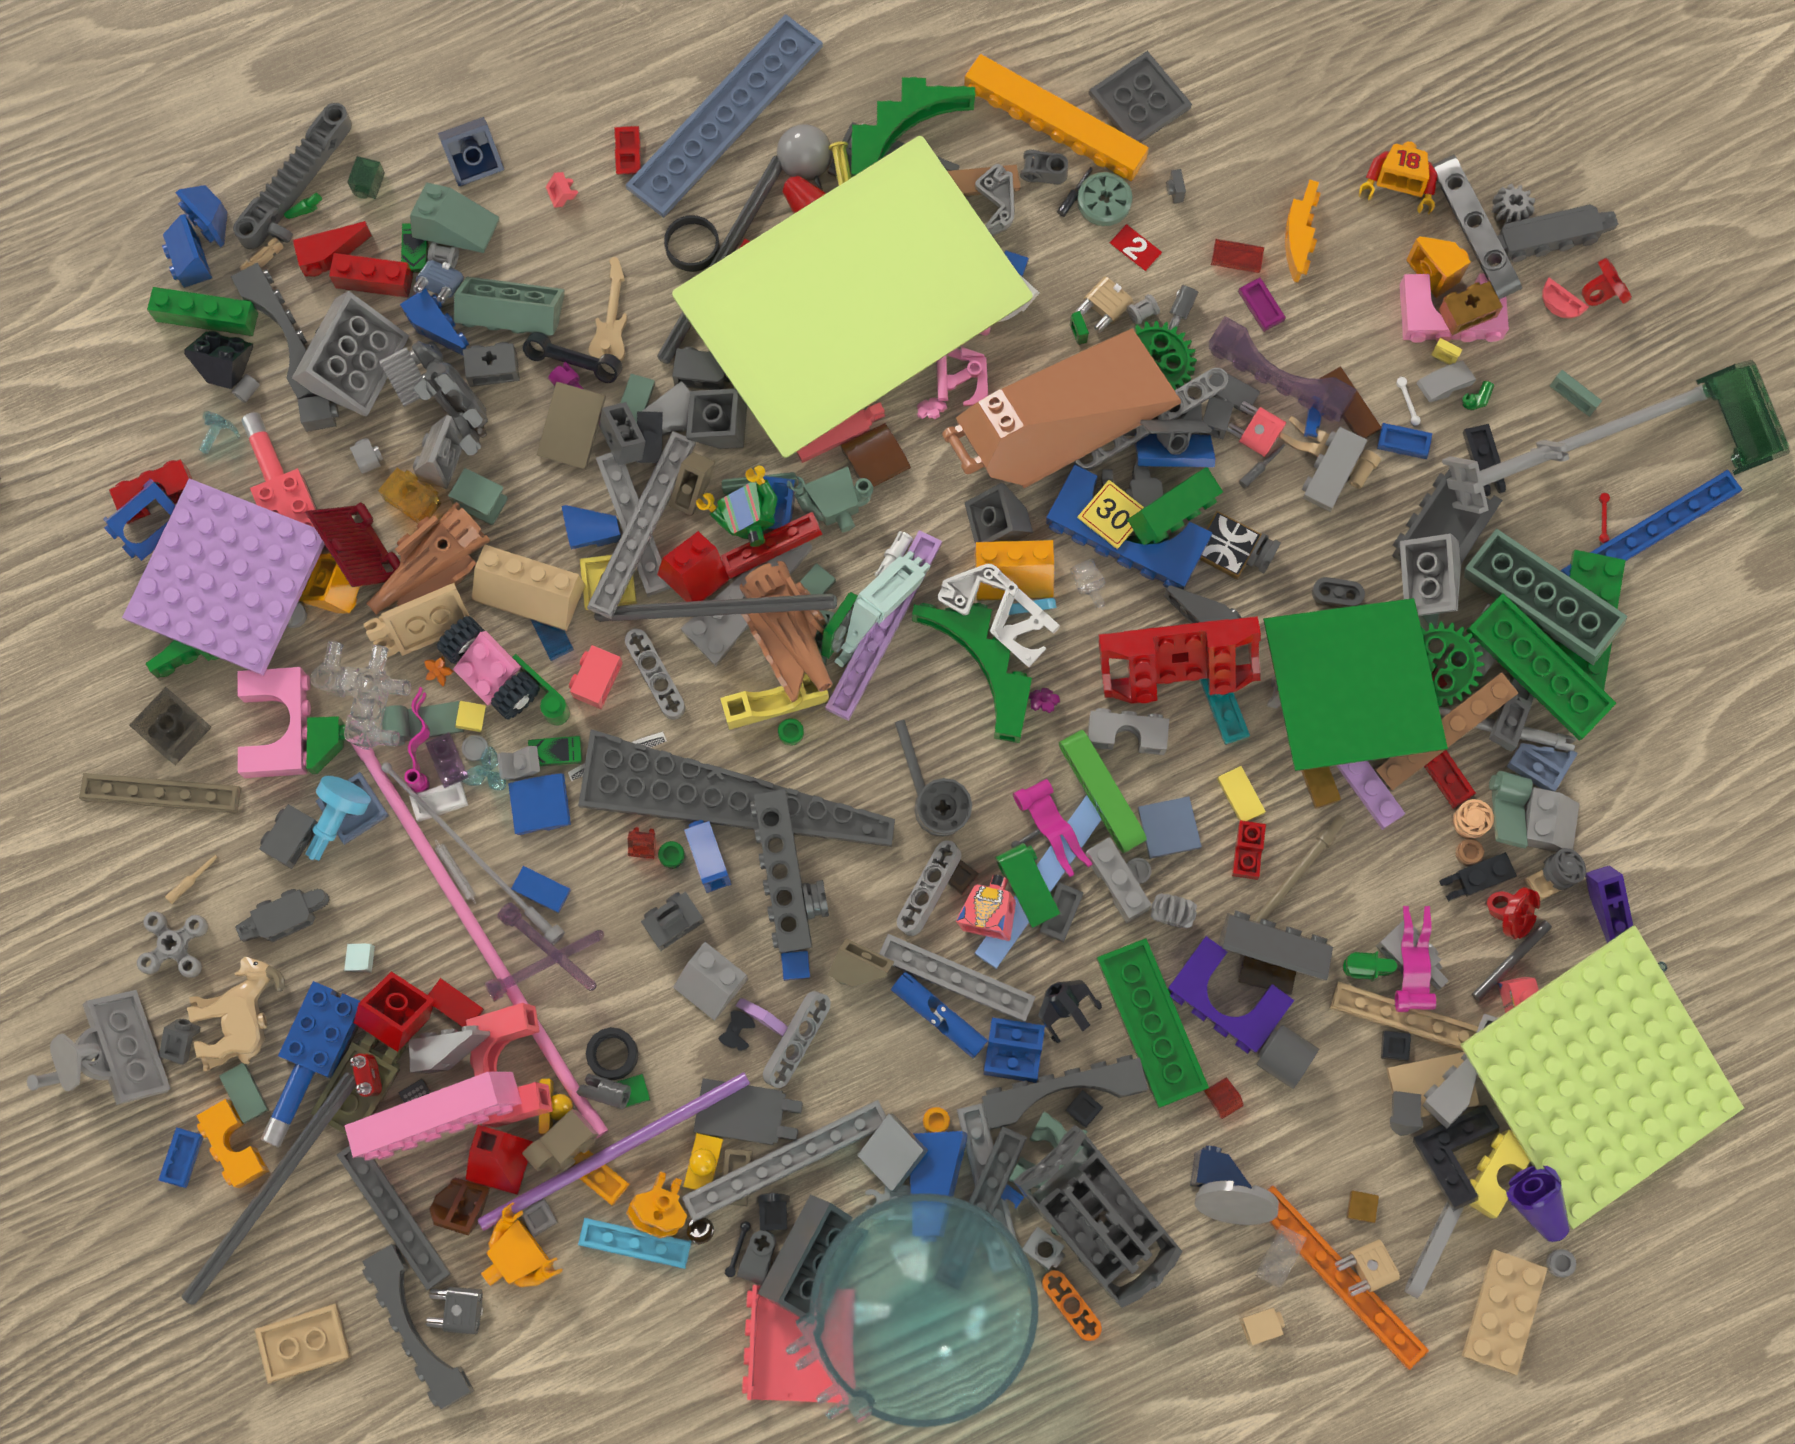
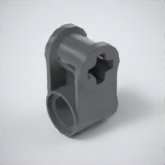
[1020,150,1068,185]
[737,1230,776,1286]

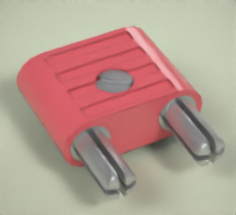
[1227,401,1287,457]

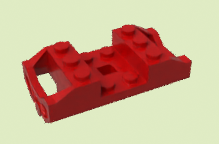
[1098,616,1261,704]

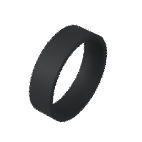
[664,215,720,272]

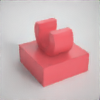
[546,172,578,208]

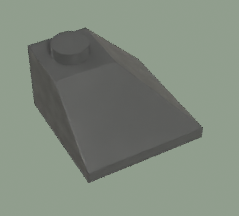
[965,483,1033,545]

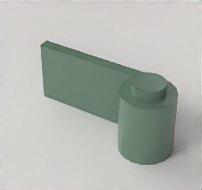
[380,701,464,746]
[1489,771,1532,849]

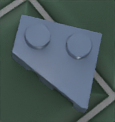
[1506,743,1578,792]

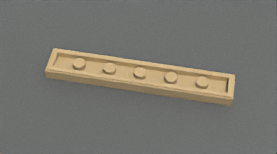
[1329,982,1478,1052]

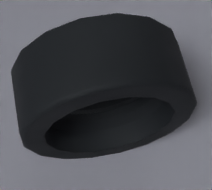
[585,1027,639,1081]

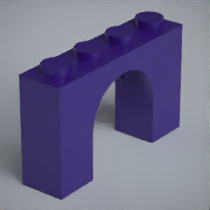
[1168,936,1294,1054]

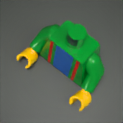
[696,465,778,547]

